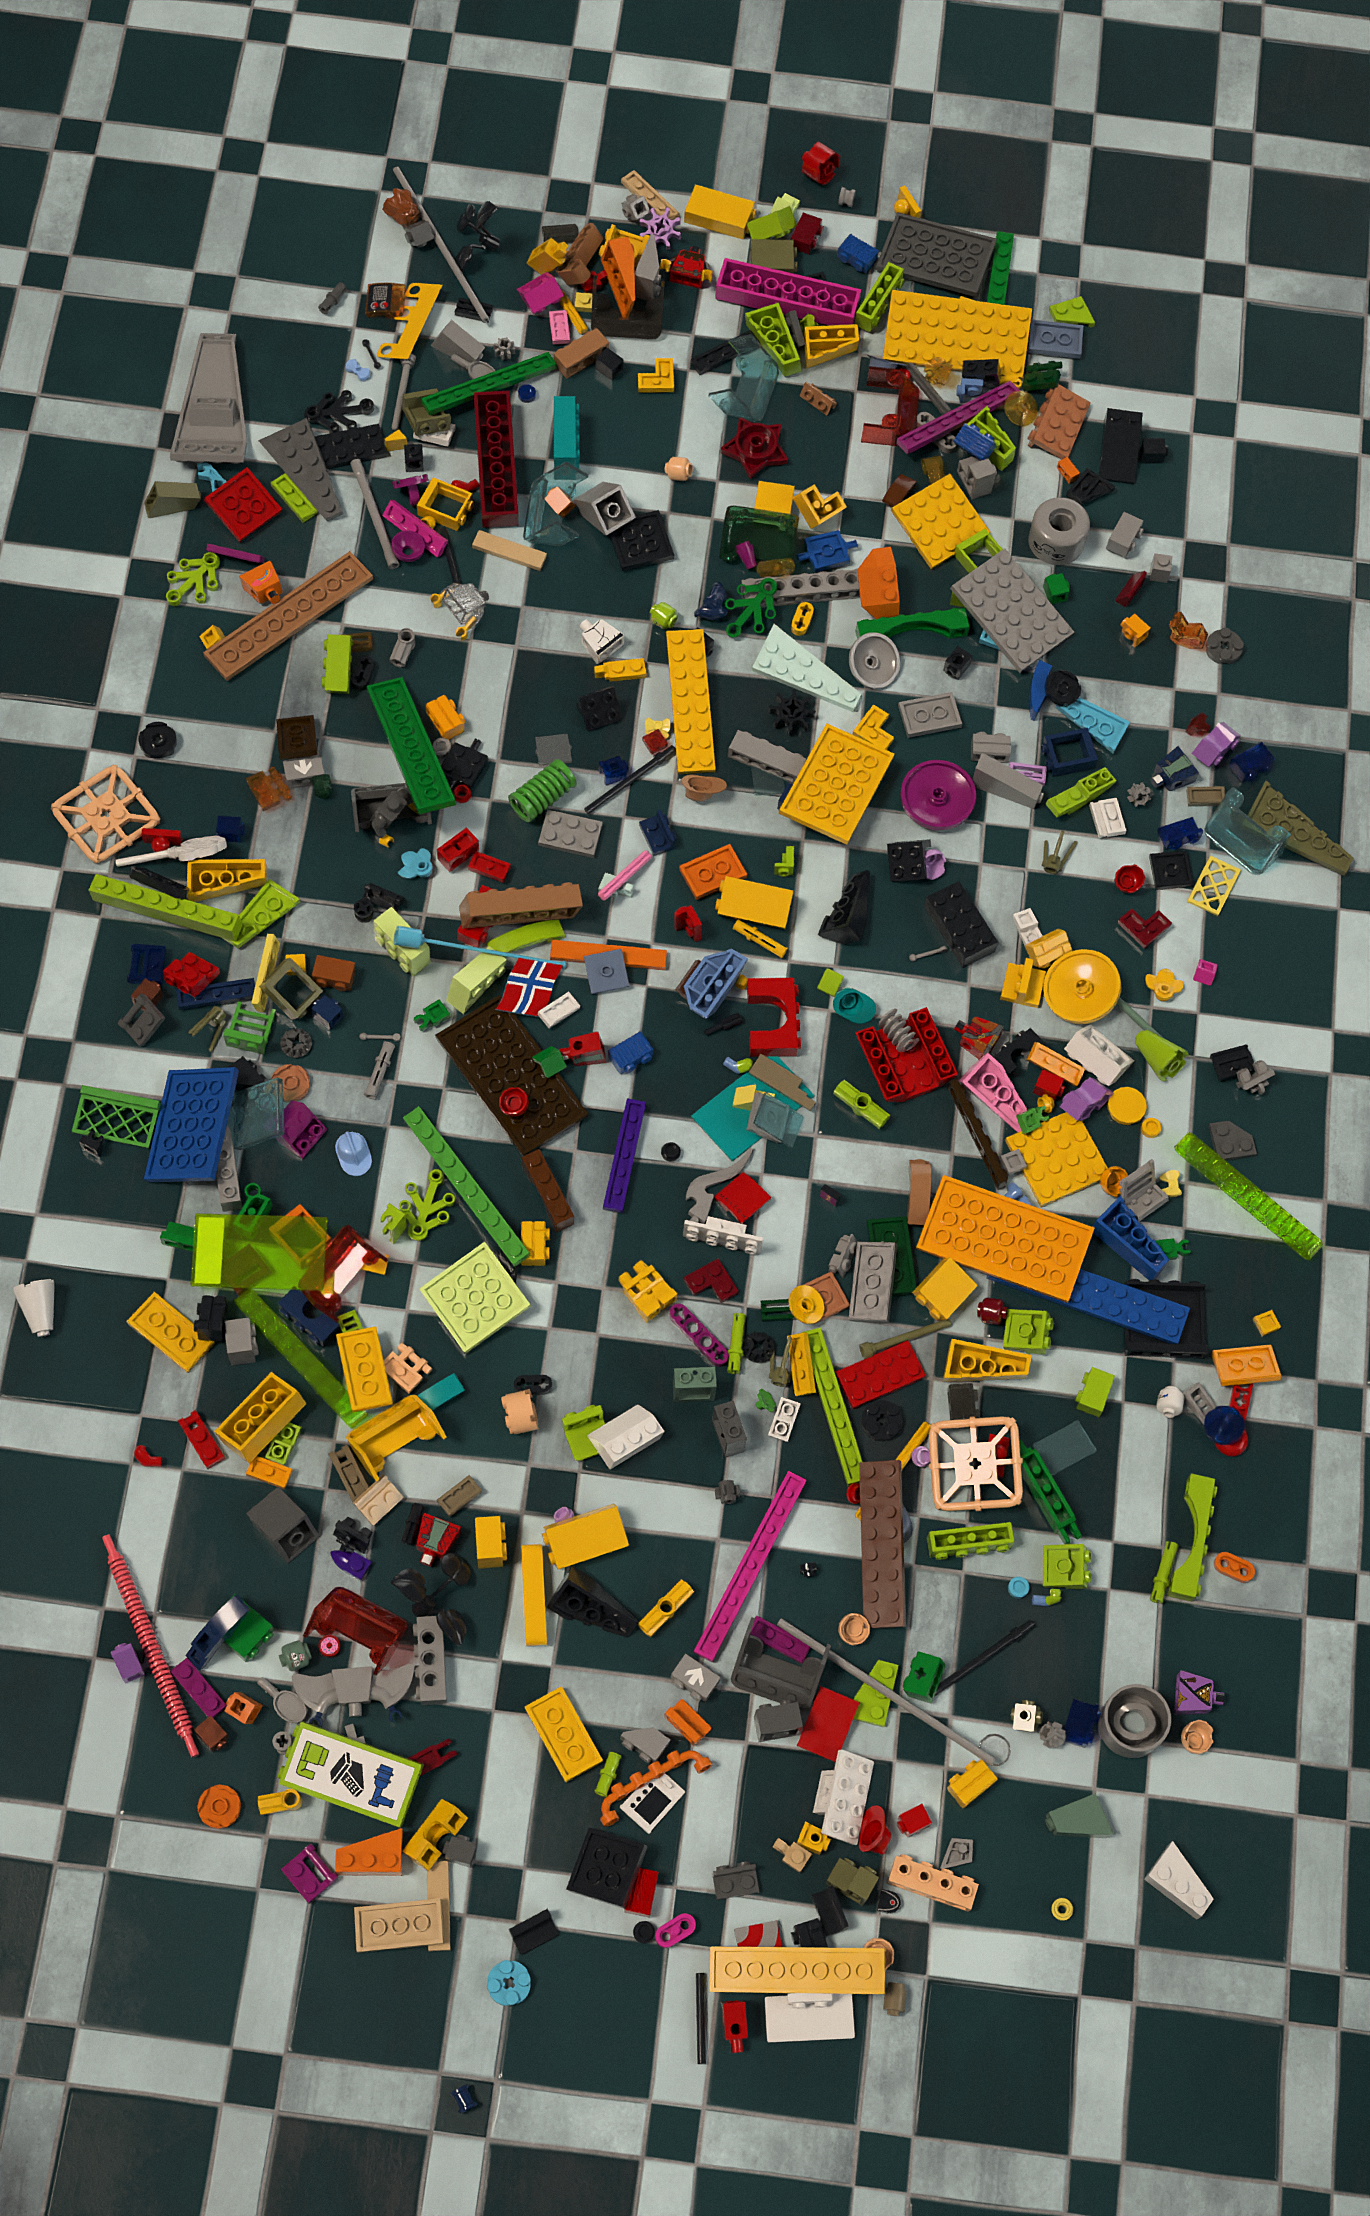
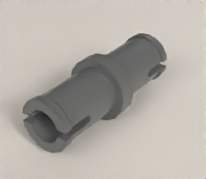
[318,282,347,314]

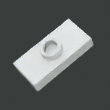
[538,992,580,1029]

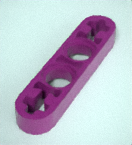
[669,1304,729,1367]

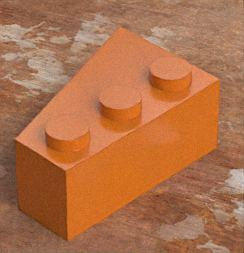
[335,1828,403,1876]

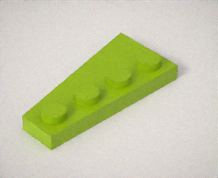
[223,879,301,949]

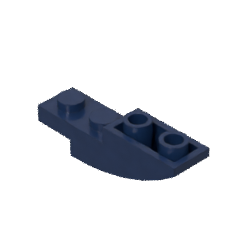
[185,1595,251,1670]

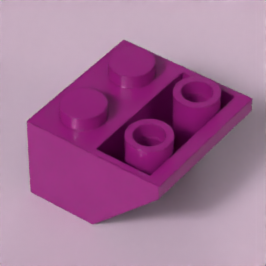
[267,1100,327,1159]

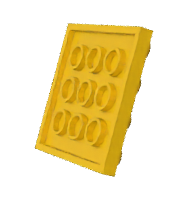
[891,474,990,569]
[1005,1112,1108,1207]

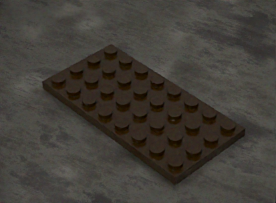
[435,995,588,1157]

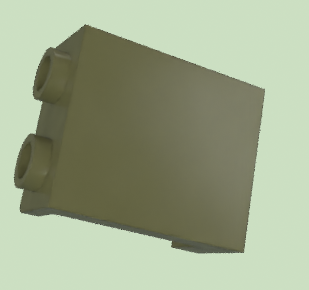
[750,239,797,274]
[402,388,451,436]

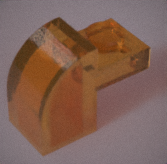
[1170,612,1208,649]

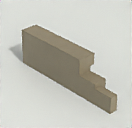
[749,1054,816,1111]

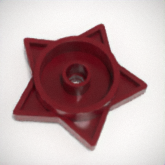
[721,417,788,479]

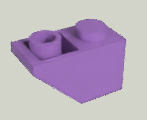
[111,1643,145,1684]

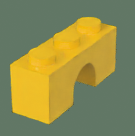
[402,1799,468,1871]

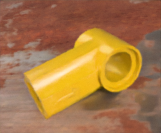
[258,1789,303,1815]

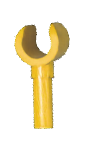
[735,975,747,990]

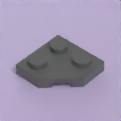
[1208,1121,1257,1162]

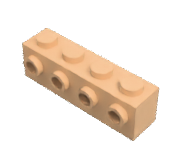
[887,1854,979,1912]

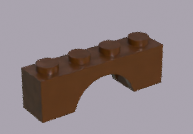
[521,1149,574,1233]

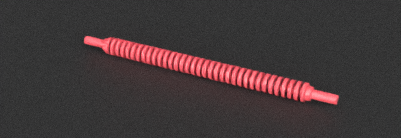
[102,1534,199,1758]

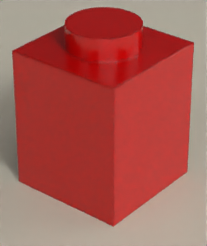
[1033,1069,1065,1101]
[897,1804,932,1838]

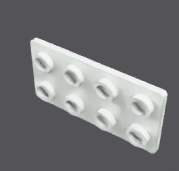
[683,1216,763,1255]
[813,1750,874,1845]
[765,1993,855,2043]

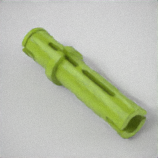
[727,1313,746,1374]
[1150,1541,1179,1604]

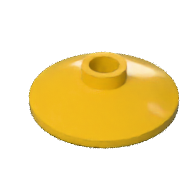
[788,1285,824,1324]

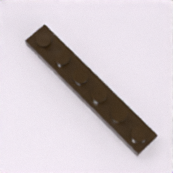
[948,1079,1008,1190]

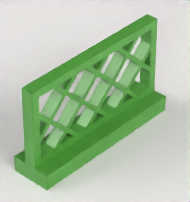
[72,1085,161,1149]

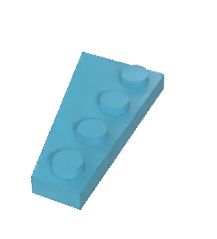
[1055,697,1130,754]

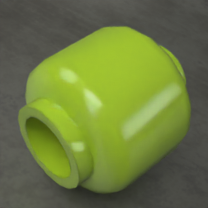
[650,602,678,629]

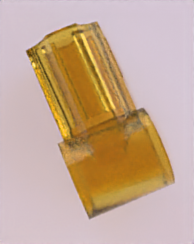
[921,455,945,485]
[757,558,795,577]

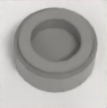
[433,738,451,758]

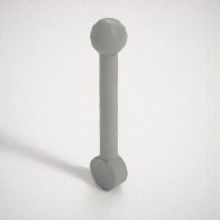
[909,946,948,962]
[359,1033,401,1042]

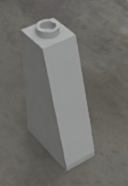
[973,753,1044,809]

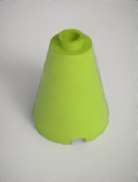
[1135,1030,1189,1081]

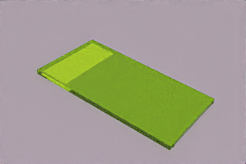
[190,1213,328,1291]

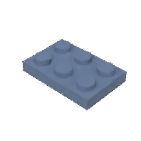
[1028,320,1083,359]

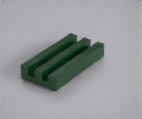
[760,1299,797,1322]

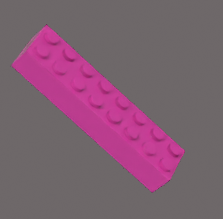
[715,258,861,326]

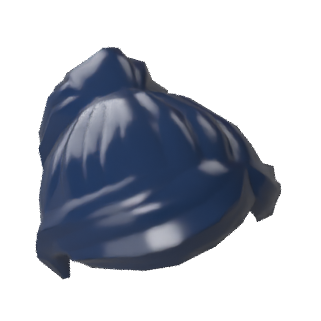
[694,582,727,621]

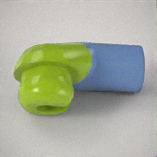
[723,1057,753,1074]
[1032,1589,1062,1606]

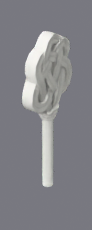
[116,835,227,867]

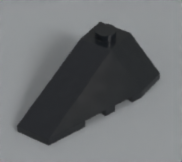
[546,1566,639,1637]

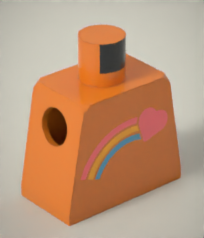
[239,561,283,604]

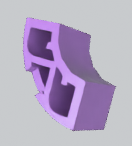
[1191,722,1241,767]
[1060,1077,1114,1121]

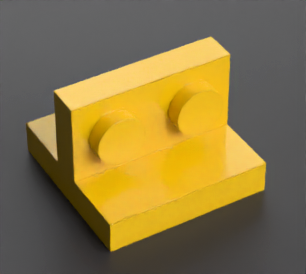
[1000,958,1046,1008]

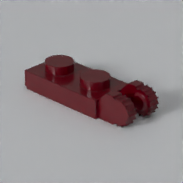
[408,1738,457,1776]

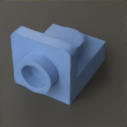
[956,378,983,403]

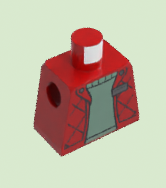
[559,1031,607,1066]
[416,1513,461,1567]

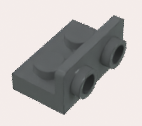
[712,1861,759,1900]

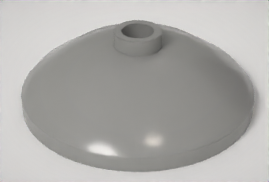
[849,633,900,689]

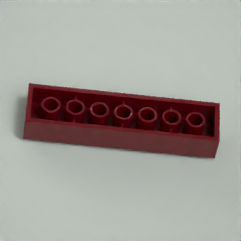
[474,391,519,528]

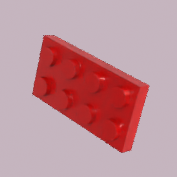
[835,1341,926,1409]

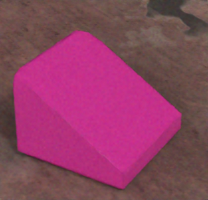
[1193,959,1218,985]

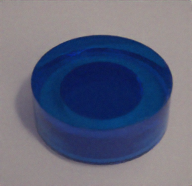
[518,384,536,403]

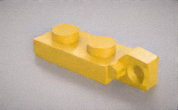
[594,658,646,682]

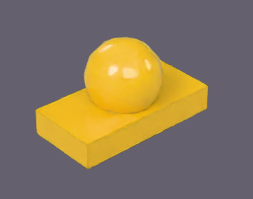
[894,185,921,218]

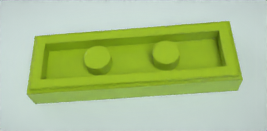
[271,473,318,523]

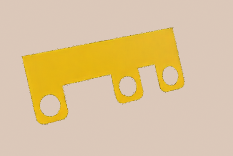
[377,283,442,359]

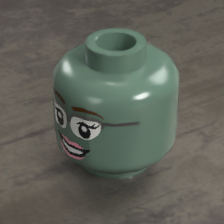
[278,1640,312,1671]

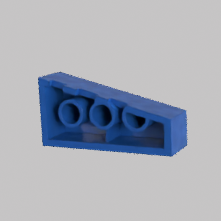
[1093,1195,1169,1280]

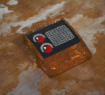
[365,283,406,319]

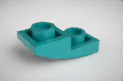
[417,1373,465,1411]

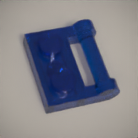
[127,944,166,984]

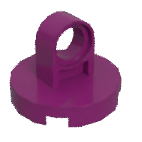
[392,474,429,506]

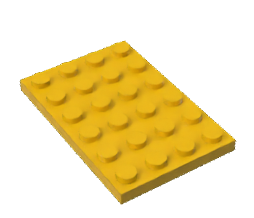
[778,723,894,845]

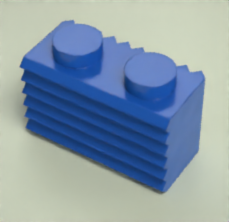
[837,234,879,274]
[953,423,997,461]
[608,1031,654,1075]

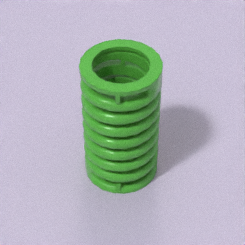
[508,759,577,823]

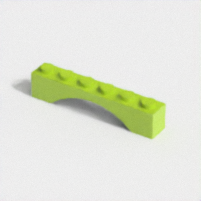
[1168,1474,1217,1602]

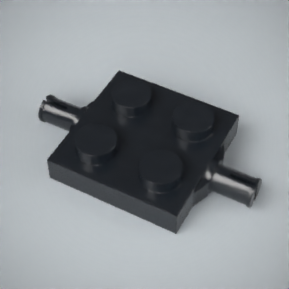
[441,738,489,791]

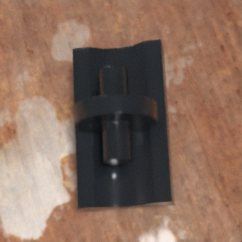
[333,1517,373,1554]

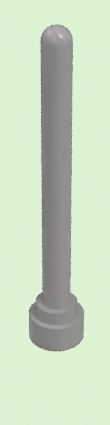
[392,354,416,431]

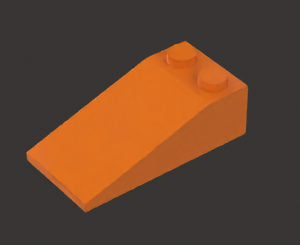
[601,237,635,320]

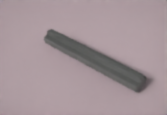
[905,362,951,415]

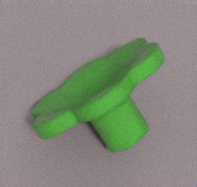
[756,1389,776,1413]

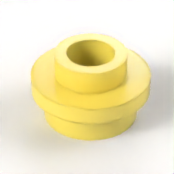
[1051,1898,1073,1921]

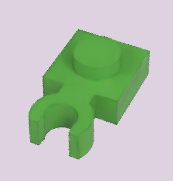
[1016,1106,1049,1134]

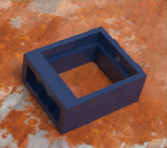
[1041,728,1098,777]

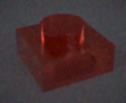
[642,729,668,755]

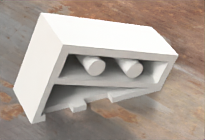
[1144,1841,1213,1920]

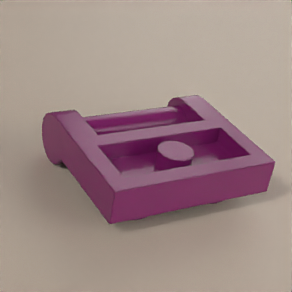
[281,1844,339,1904]

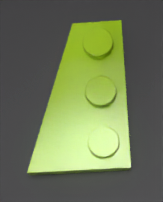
[853,1660,899,1728]

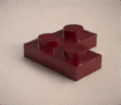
[1117,909,1172,949]
[683,1259,739,1303]

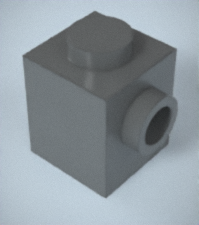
[405,220,434,248]
[443,1835,477,1868]

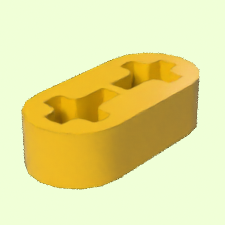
[791,602,814,636]

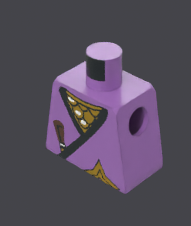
[1174,1671,1224,1715]

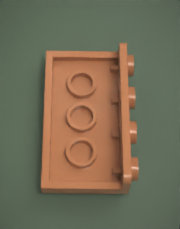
[1027,384,1091,459]

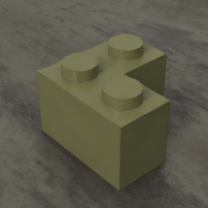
[825,1858,879,1906]

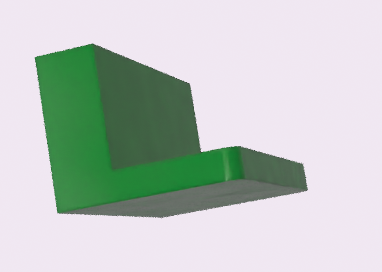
[160,1222,198,1253]

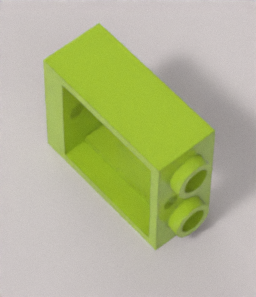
[954,529,1003,573]

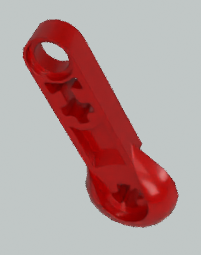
[1214,1383,1253,1456]

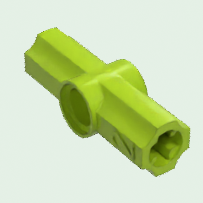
[833,1080,890,1129]

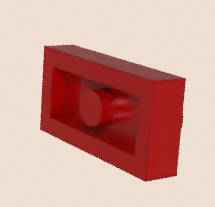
[468,851,511,883]

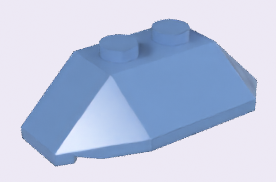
[683,949,748,1019]

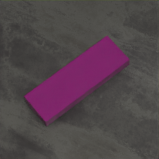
[206,543,265,564]
[750,1615,811,1664]

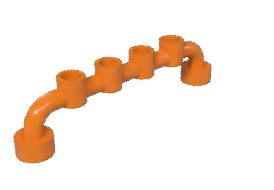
[600,1750,713,1827]

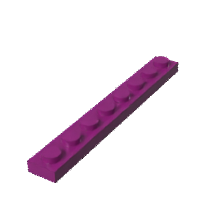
[897,381,1021,454]

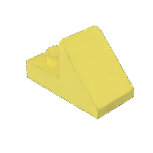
[732,1085,775,1111]

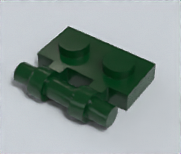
[1022,361,1062,391]

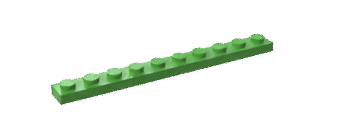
[403,1106,531,1267]

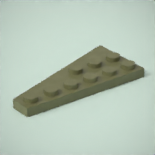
[1242,781,1353,876]

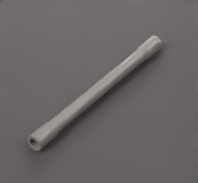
[350,459,399,569]

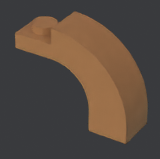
[907,1159,931,1225]

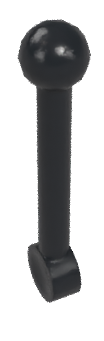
[362,339,381,369]

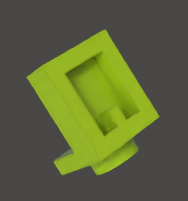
[774,846,794,877]

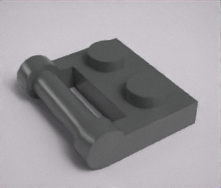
[118,994,165,1046]

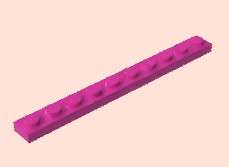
[693,1471,807,1662]

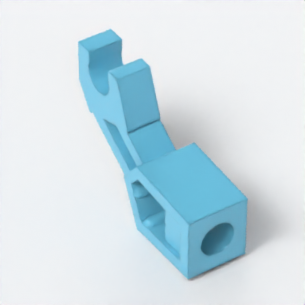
[197,463,227,492]

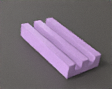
[1009,762,1047,786]

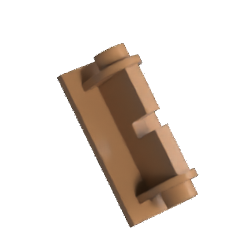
[800,382,837,416]

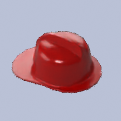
[859,1805,891,1855]

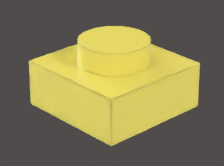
[575,292,594,313]

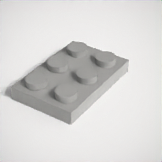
[898,692,962,738]
[538,810,603,858]

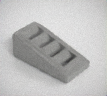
[1182,1382,1222,1427]

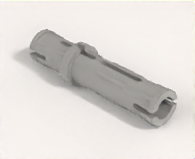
[364,1041,395,1100]

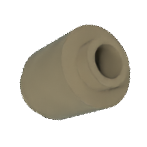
[883,1982,907,2016]

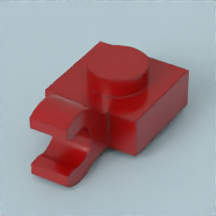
[580,270,609,293]

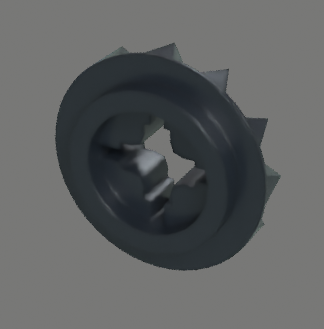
[742,1331,774,1363]

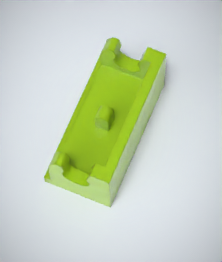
[381,1203,407,1244]

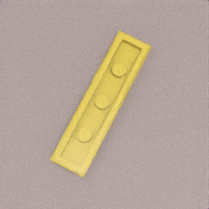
[251,934,280,1012]

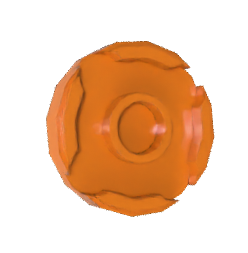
[197,1785,241,1829]

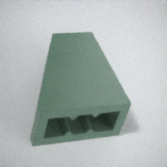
[1045,1793,1113,1838]

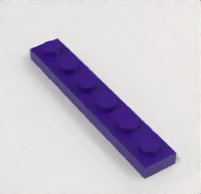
[603,1098,646,1213]

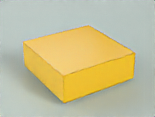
[286,954,306,975]
[1253,1310,1281,1336]

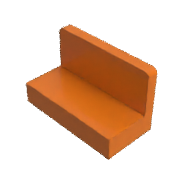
[664,1699,711,1747]

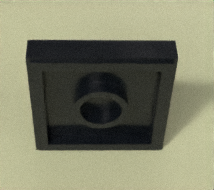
[1149,850,1194,890]

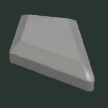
[940,1838,973,1869]

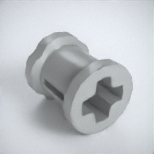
[272,1731,293,1755]

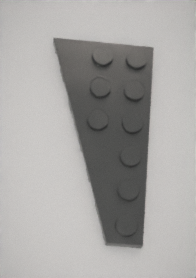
[258,418,343,521]

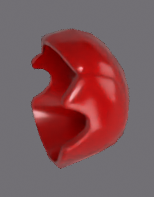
[1114,864,1145,894]
[499,1087,529,1117]

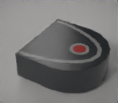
[877,1889,901,1914]

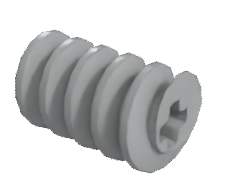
[878,1008,919,1052]

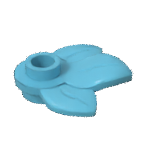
[398,848,433,879]

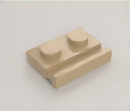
[353,1475,404,1526]

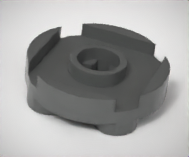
[1206,627,1244,664]

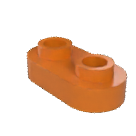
[1214,1552,1255,1583]

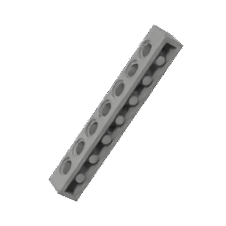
[741,568,860,609]

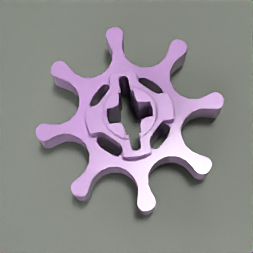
[640,207,681,250]

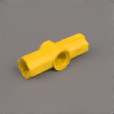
[638,1579,694,1638]

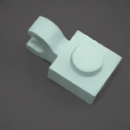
[598,873,634,898]

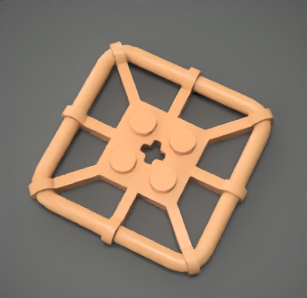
[51,764,161,864]
[929,1416,1023,1511]

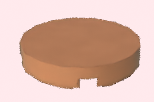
[271,1064,310,1103]

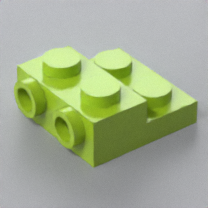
[1003,1309,1054,1354]
[1043,1544,1091,1589]

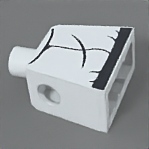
[580,619,624,664]

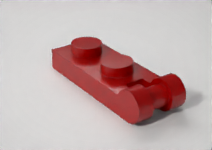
[177,1410,225,1469]

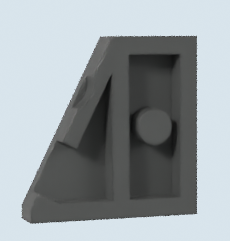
[784,310,805,349]

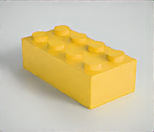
[214,1372,306,1464]

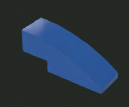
[1029,660,1053,721]

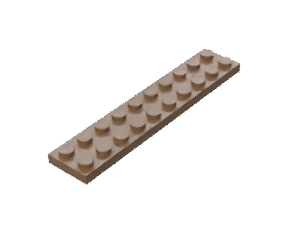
[203,551,373,681]

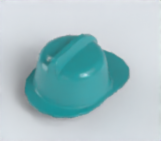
[833,988,876,1024]

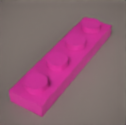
[382,500,448,557]

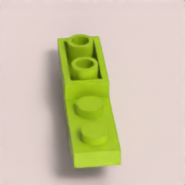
[1046,767,1117,818]

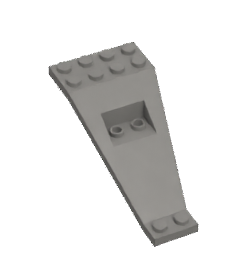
[170,333,247,464]

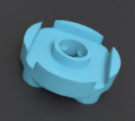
[487,1960,530,2006]

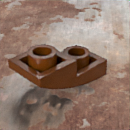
[882,474,917,507]

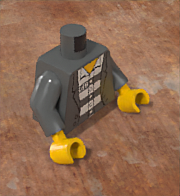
[370,788,418,848]

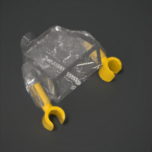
[430,583,489,641]

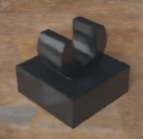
[79,1131,104,1157]

